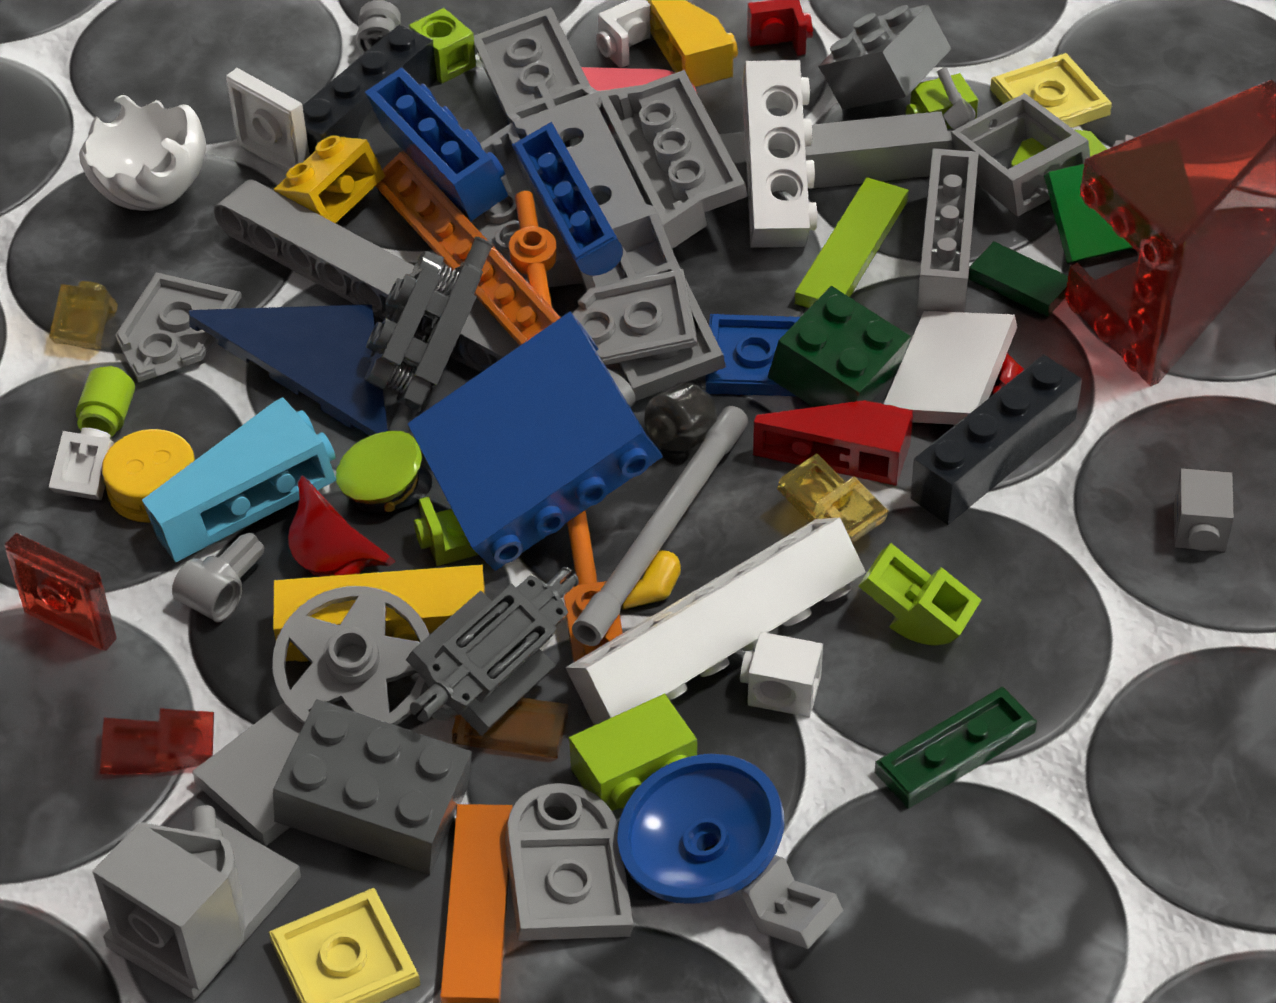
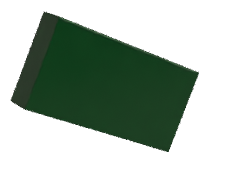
[968,241,1074,317]

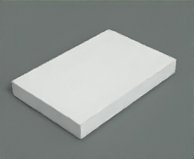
[884,311,1017,425]

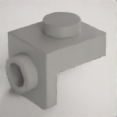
[741,855,843,949]

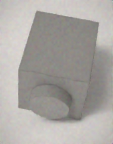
[1174,468,1234,552]

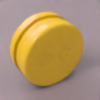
[102,429,195,523]

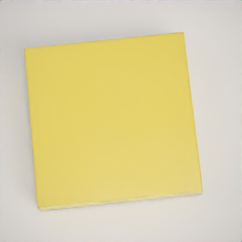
[990,53,1112,128]
[269,888,420,1003]

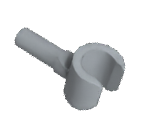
[937,67,976,130]

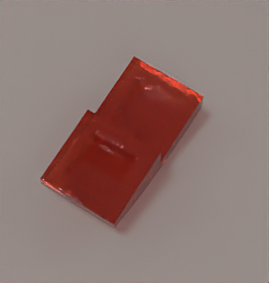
[99,708,214,775]

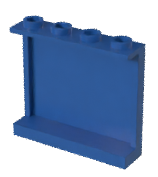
[407,311,663,571]

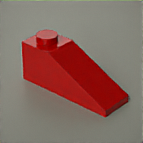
[753,400,913,486]

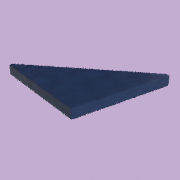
[189,305,388,436]

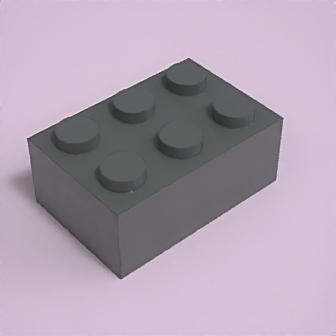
[273,699,472,875]

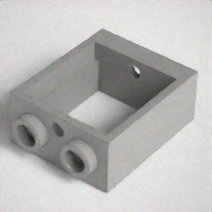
[951,93,1091,217]

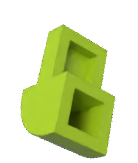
[858,543,982,645]

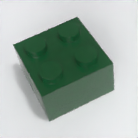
[767,286,911,407]

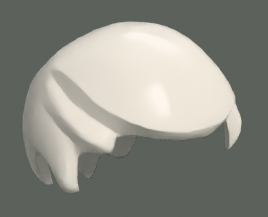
[79,95,206,211]

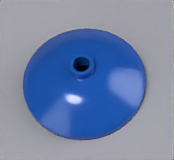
[617,754,784,904]

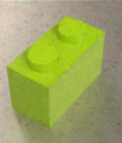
[569,693,697,811]

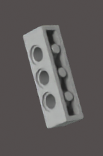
[916,148,979,316]

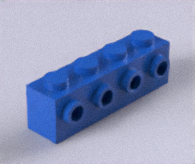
[365,67,509,221]

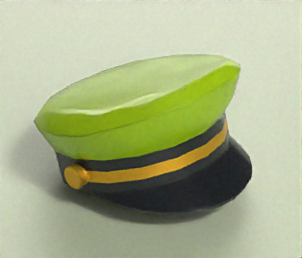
[336,430,432,513]

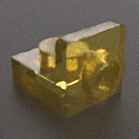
[49,281,118,349]

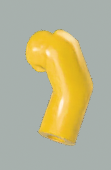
[621,550,681,610]

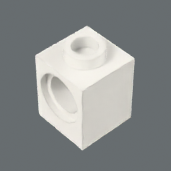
[740,632,823,717]

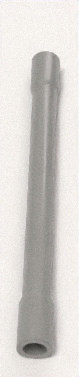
[572,406,748,646]

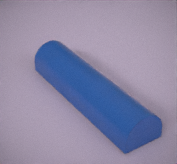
[512,122,623,276]

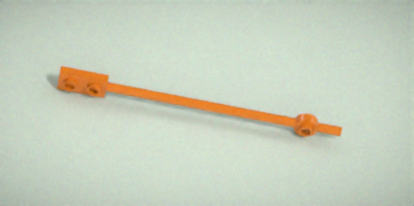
[509,191,623,663]

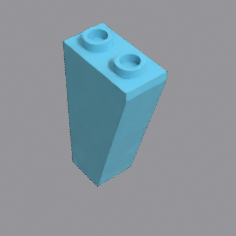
[142,397,336,562]

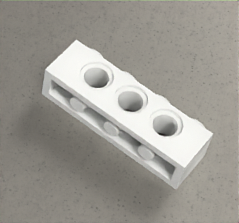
[742,60,817,248]

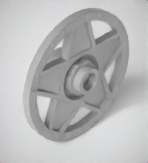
[273,586,429,725]

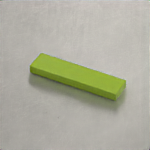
[795,177,909,308]

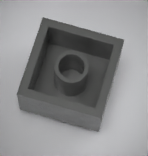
[818,4,951,110]

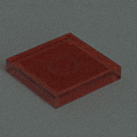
[4,533,117,651]

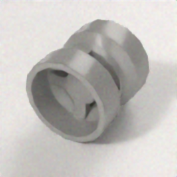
[356,0,401,55]

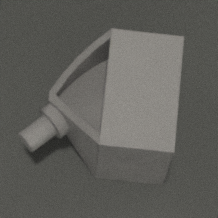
[92,805,245,990]

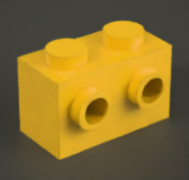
[273,135,385,223]

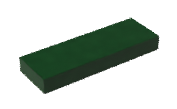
[875,686,1037,809]

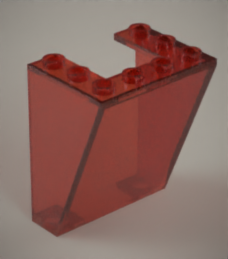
[1065,79,1276,387]

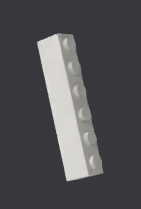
[565,518,866,724]

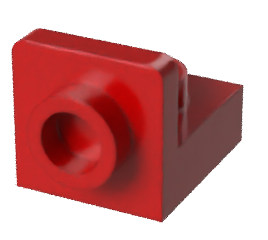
[747,0,813,56]

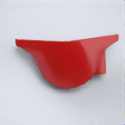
[288,475,396,577]

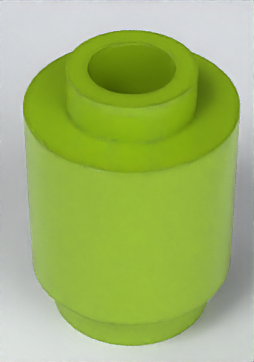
[76,366,135,438]

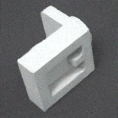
[596,0,650,68]
[49,428,114,500]

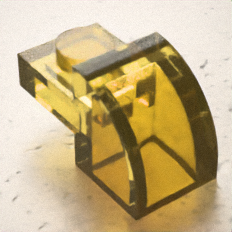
[777,454,889,544]

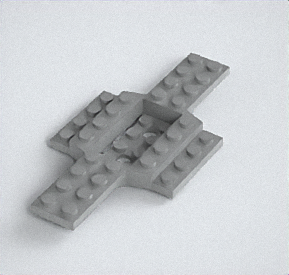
[449,7,748,401]

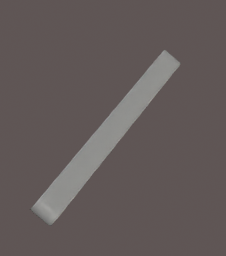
[214,180,636,408]

